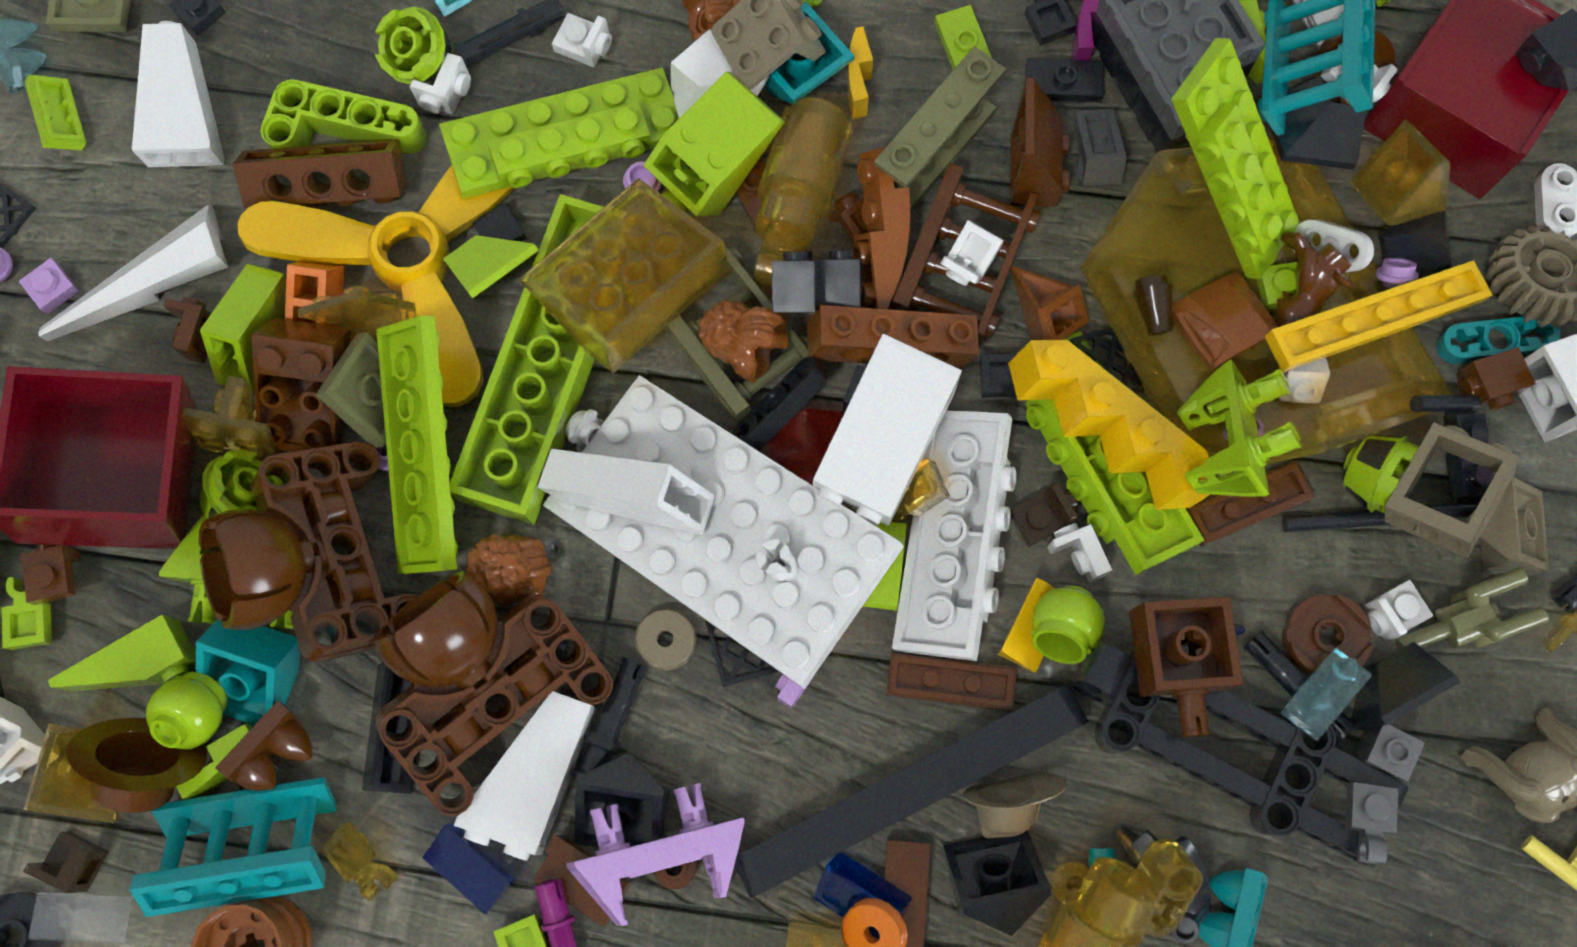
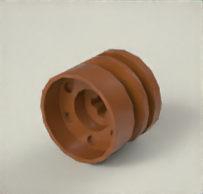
[190,896,311,947]

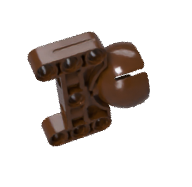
[198,442,417,662]
[374,571,613,816]

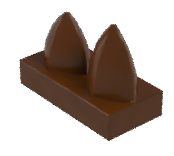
[215,701,313,791]

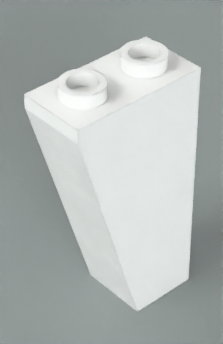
[454,691,597,861]

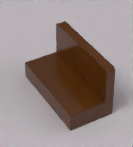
[534,835,633,926]

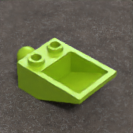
[643,71,785,222]

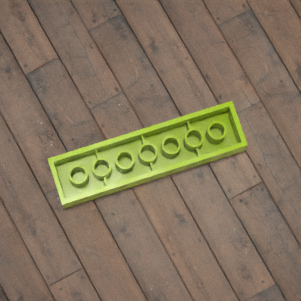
[450,194,641,525]

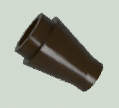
[1132,274,1173,336]

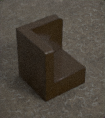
[23,832,109,893]

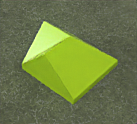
[443,235,539,299]

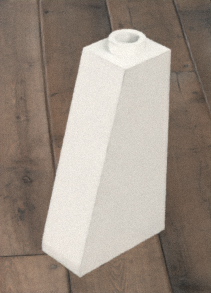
[132,21,225,167]
[538,449,715,535]

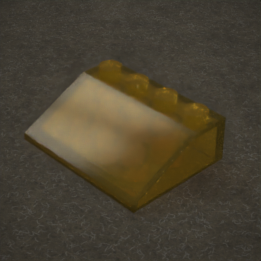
[520,178,729,374]

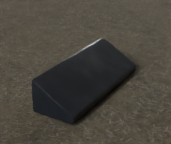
[362,663,417,794]

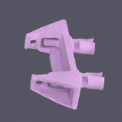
[566,783,744,926]

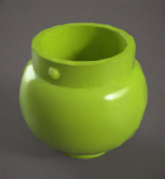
[1031,586,1105,664]
[146,672,227,750]

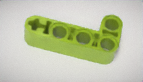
[260,79,428,154]

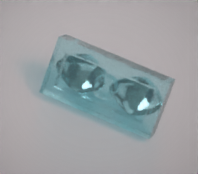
[0,19,46,94]
[1281,648,1372,741]

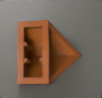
[1010,266,1089,341]

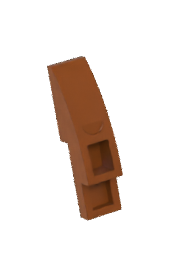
[851,148,910,309]

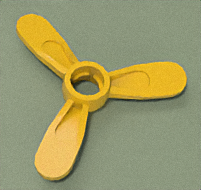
[237,165,515,407]

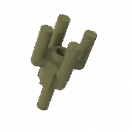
[1395,567,1549,650]

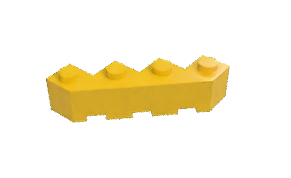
[1008,340,1210,510]

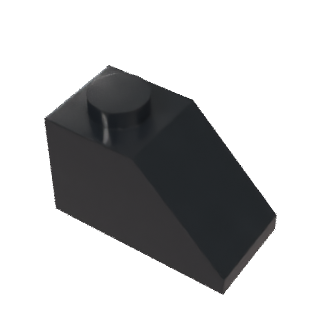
[1515,8,1577,92]

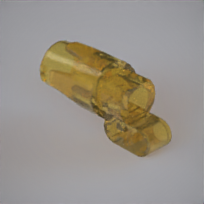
[753,98,853,287]
[1038,839,1203,947]

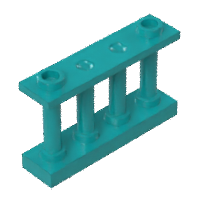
[1258,0,1376,136]
[129,777,337,917]

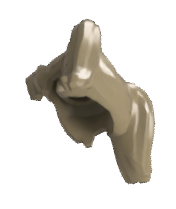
[1461,707,1577,823]

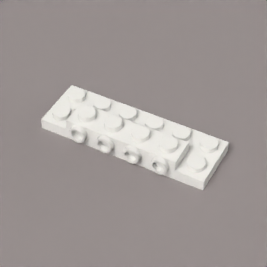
[892,410,1016,661]

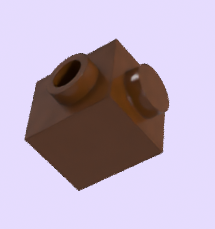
[1456,347,1536,411]

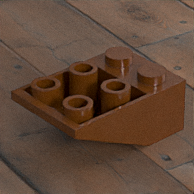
[251,318,351,452]

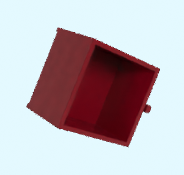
[1363,0,1569,200]
[0,366,200,549]

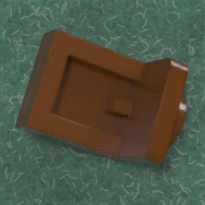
[20,545,80,605]

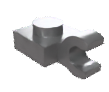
[1346,782,1398,864]

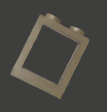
[1385,422,1519,558]

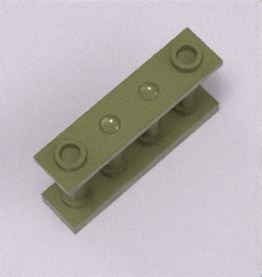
[874,46,1006,213]
[641,237,808,425]

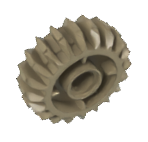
[1485,225,1577,328]

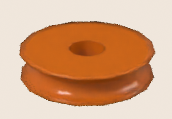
[841,898,908,947]

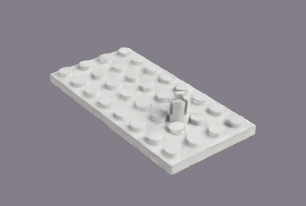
[543,375,904,689]

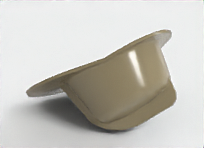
[963,773,1067,838]

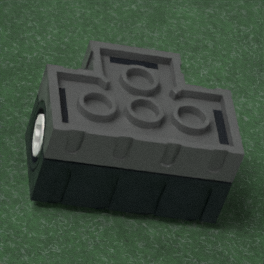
[1092,0,1265,161]

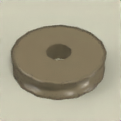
[634,608,697,671]

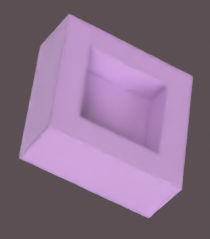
[19,258,80,315]
[775,674,815,710]

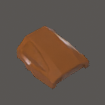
[1171,272,1278,372]

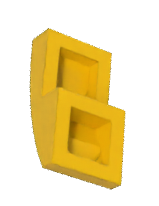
[848,26,873,119]

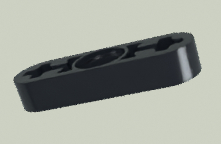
[732,357,828,451]

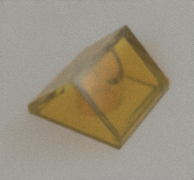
[1350,119,1450,226]
[23,723,117,823]

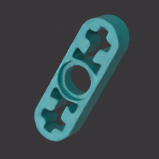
[1436,317,1560,364]

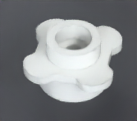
[565,409,604,453]

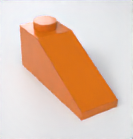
[285,261,345,327]

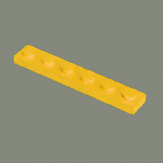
[1264,260,1493,372]

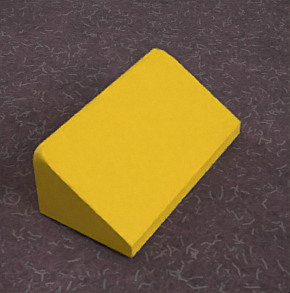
[997,577,1055,673]

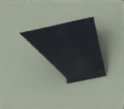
[1378,192,1453,278]

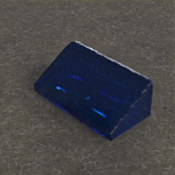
[422,824,515,915]
[813,853,912,938]

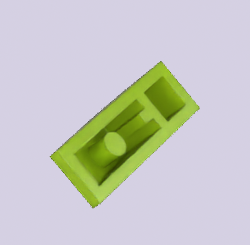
[47,614,196,692]

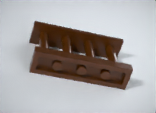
[892,163,1041,348]

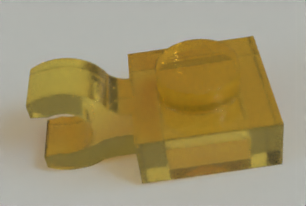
[892,458,950,523]
[321,821,397,901]

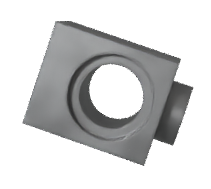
[1352,724,1425,783]

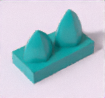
[1199,868,1269,947]

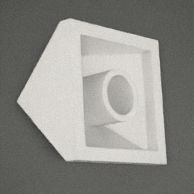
[671,29,769,118]

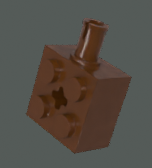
[1129,597,1243,737]

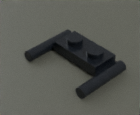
[1409,395,1493,519]

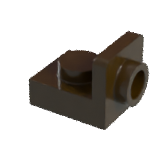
[1010,482,1078,548]

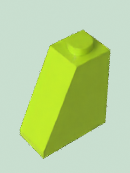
[200,264,286,394]

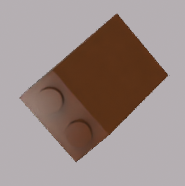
[1010,78,1069,207]

